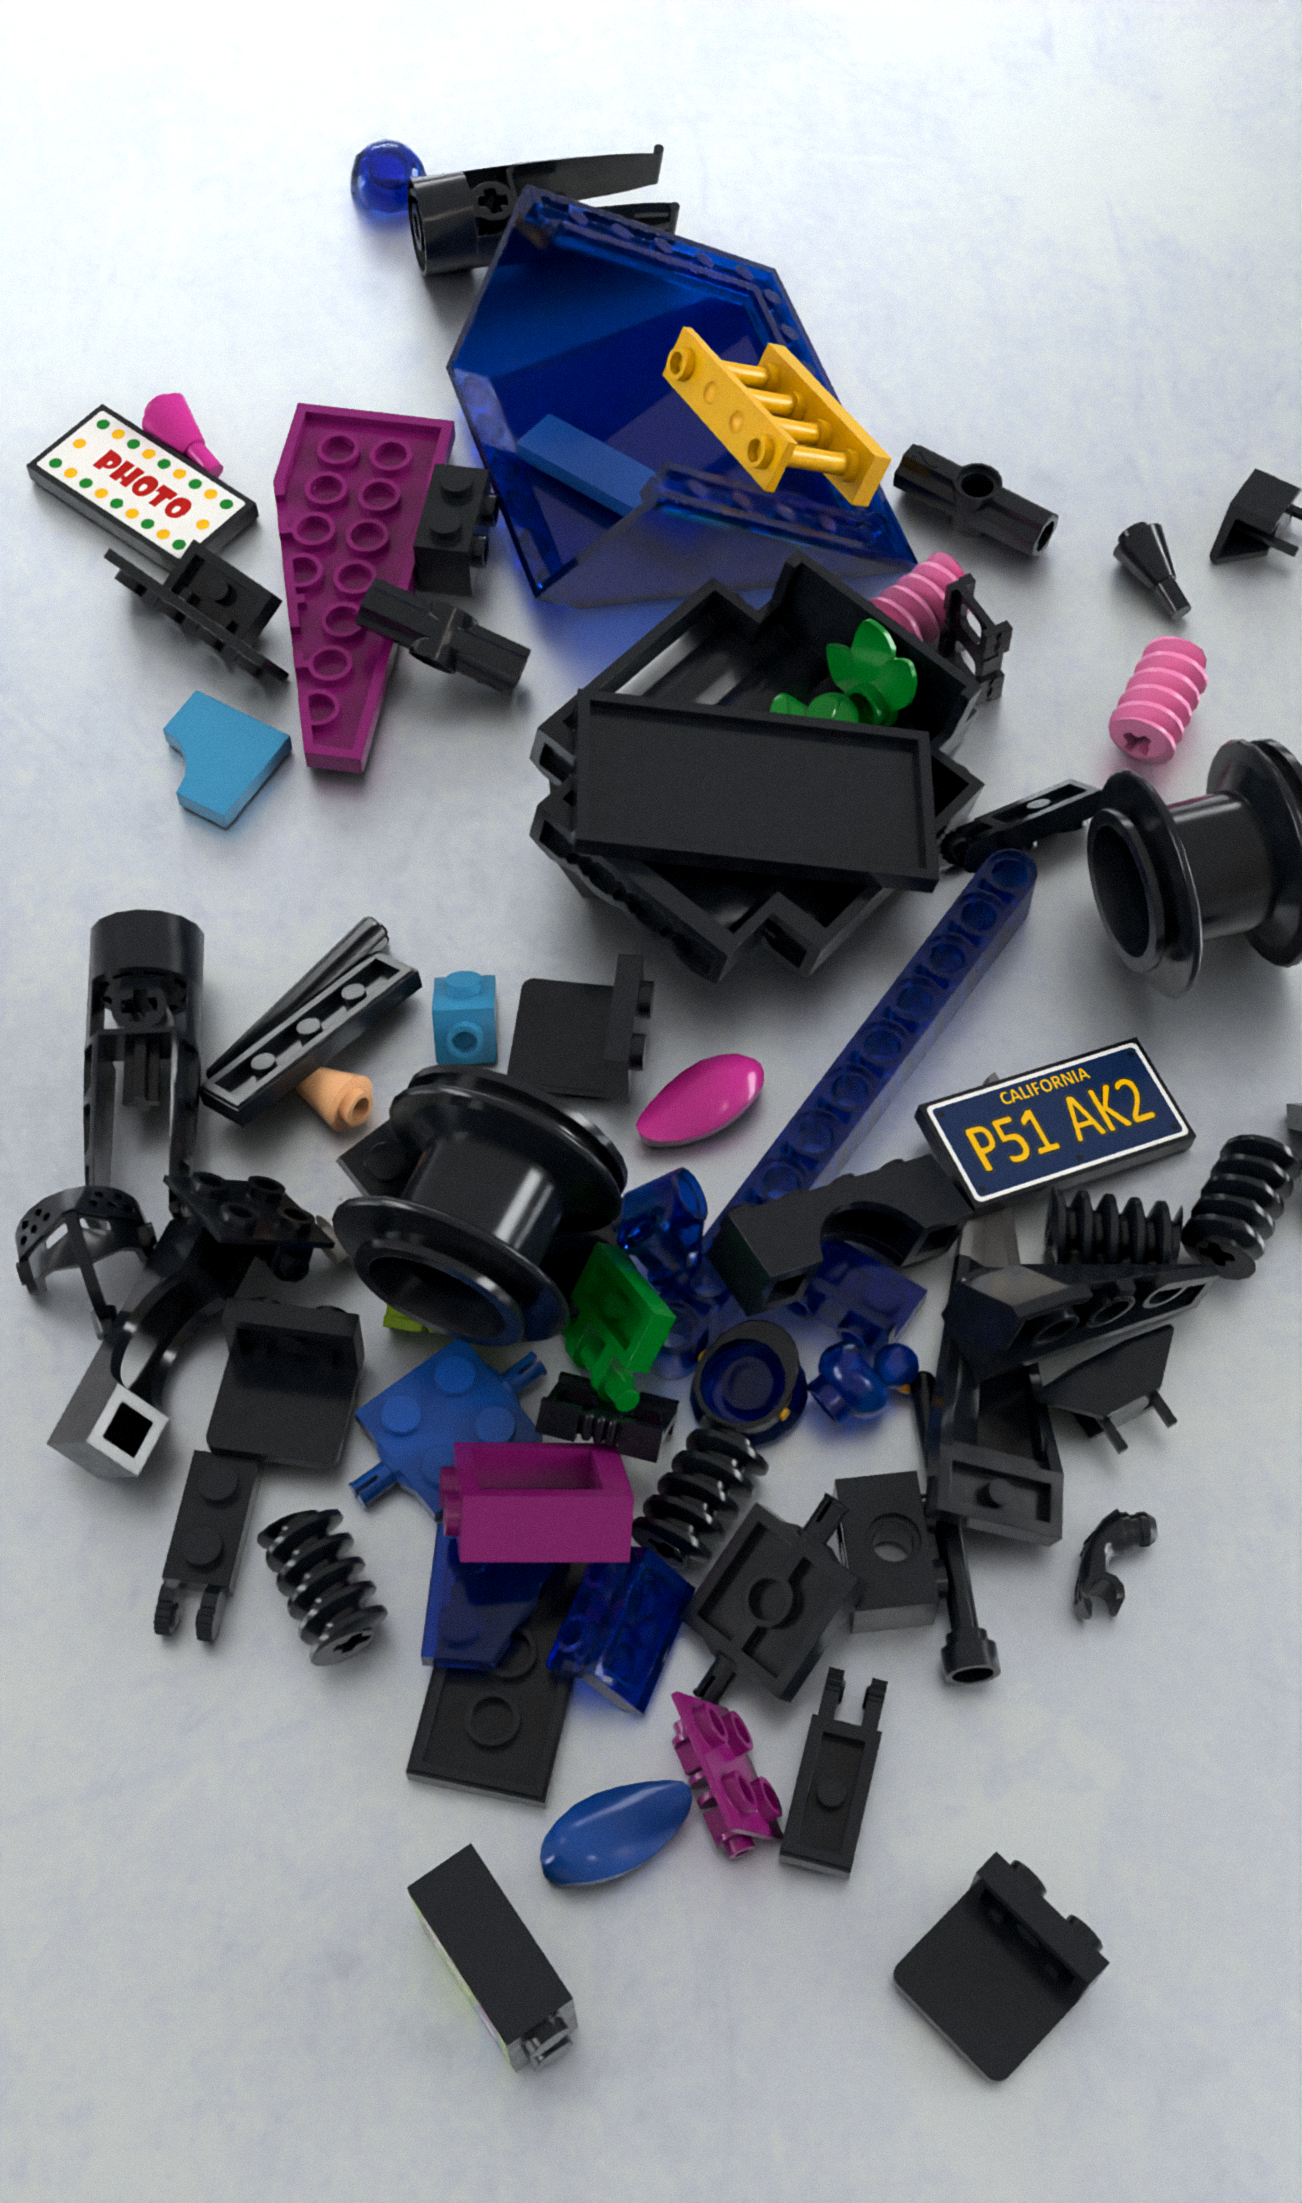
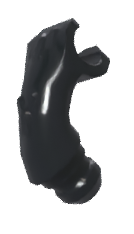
[1073,1509,1158,1620]

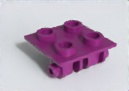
[671,1691,783,1860]

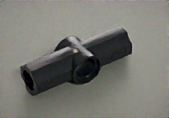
[893,443,1059,558]
[355,577,531,696]

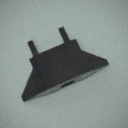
[1209,468,1302,564]
[1032,1324,1177,1454]

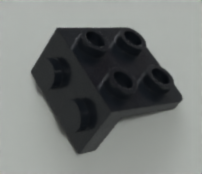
[507,954,655,1100]
[206,1297,365,1469]
[893,1851,1110,2084]

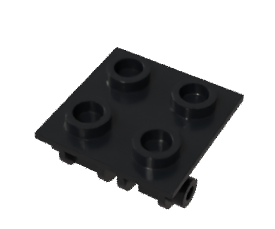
[163,1172,335,1282]

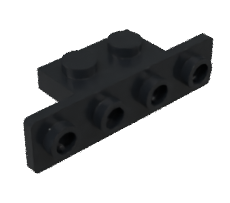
[104,539,289,683]

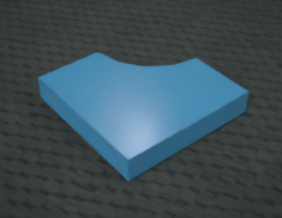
[163,690,292,828]

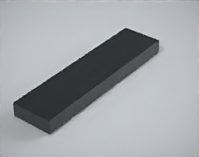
[197,950,423,1128]

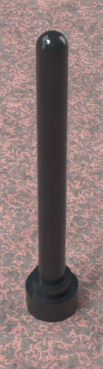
[910,1371,1001,1685]

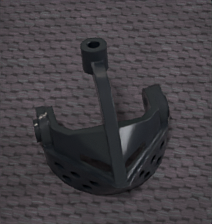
[15,1185,158,1340]

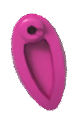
[636,1053,764,1148]

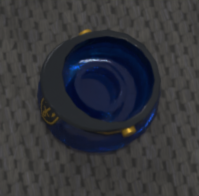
[689,1320,808,1447]

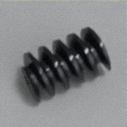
[1181,1134,1302,1280]
[1043,1186,1183,1264]
[632,1417,769,1569]
[257,1509,388,1666]

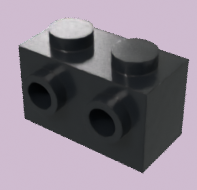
[413,463,500,597]

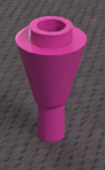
[142,393,223,478]

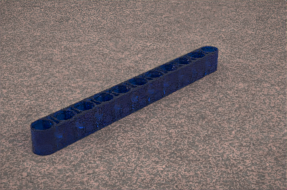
[650,849,1038,1380]

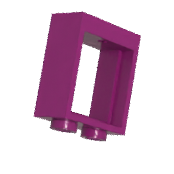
[439,1442,634,1563]

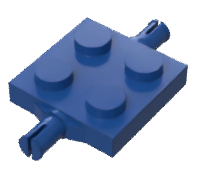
[348,1339,547,1522]

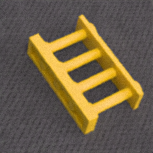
[662,326,892,507]

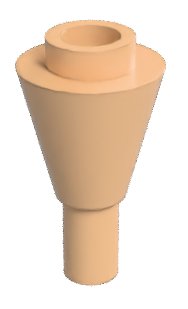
[296,1067,373,1132]

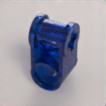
[616,1167,708,1293]

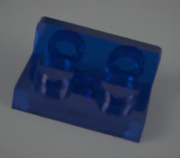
[784,1241,928,1360]
[546,1546,696,1714]

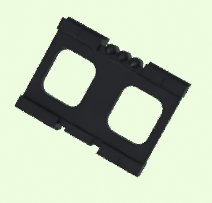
[937,573,1013,705]
[535,1371,679,1463]

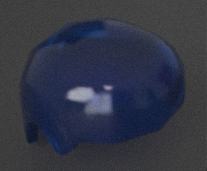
[350,139,427,214]

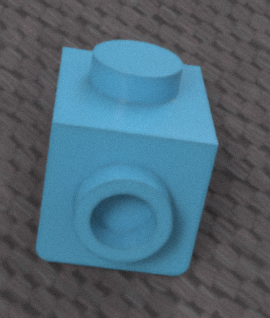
[432,971,498,1064]

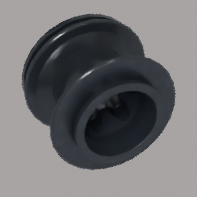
[1087,738,1302,999]
[332,1064,628,1347]

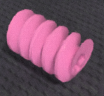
[869,552,970,643]
[1108,636,1208,765]

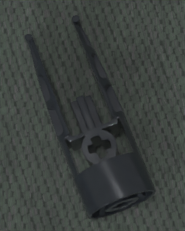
[407,144,680,276]
[83,909,204,1230]

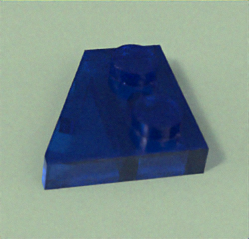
[421,1523,558,1671]

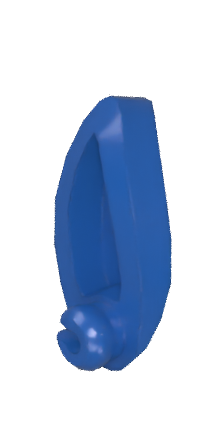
[540,1780,693,1886]

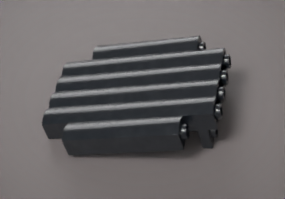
[529,549,985,984]

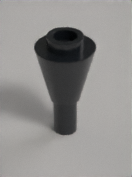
[1113,522,1192,620]

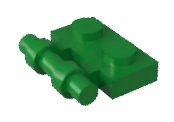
[561,1242,676,1412]

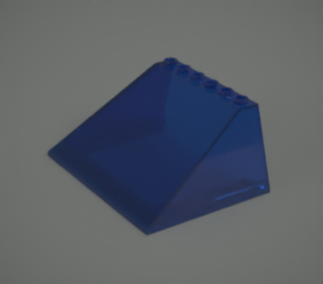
[446,184,918,609]

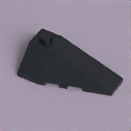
[941,1264,1220,1382]

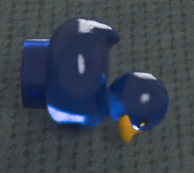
[806,1339,919,1427]

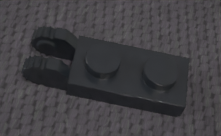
[939,779,1102,875]
[153,1450,263,1643]
[778,1667,888,1879]

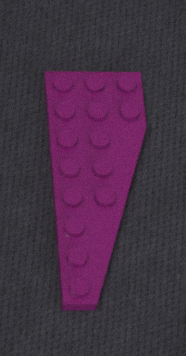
[273,403,456,774]

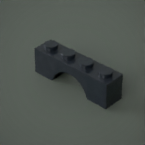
[706,1154,974,1317]
[46,1216,259,1478]

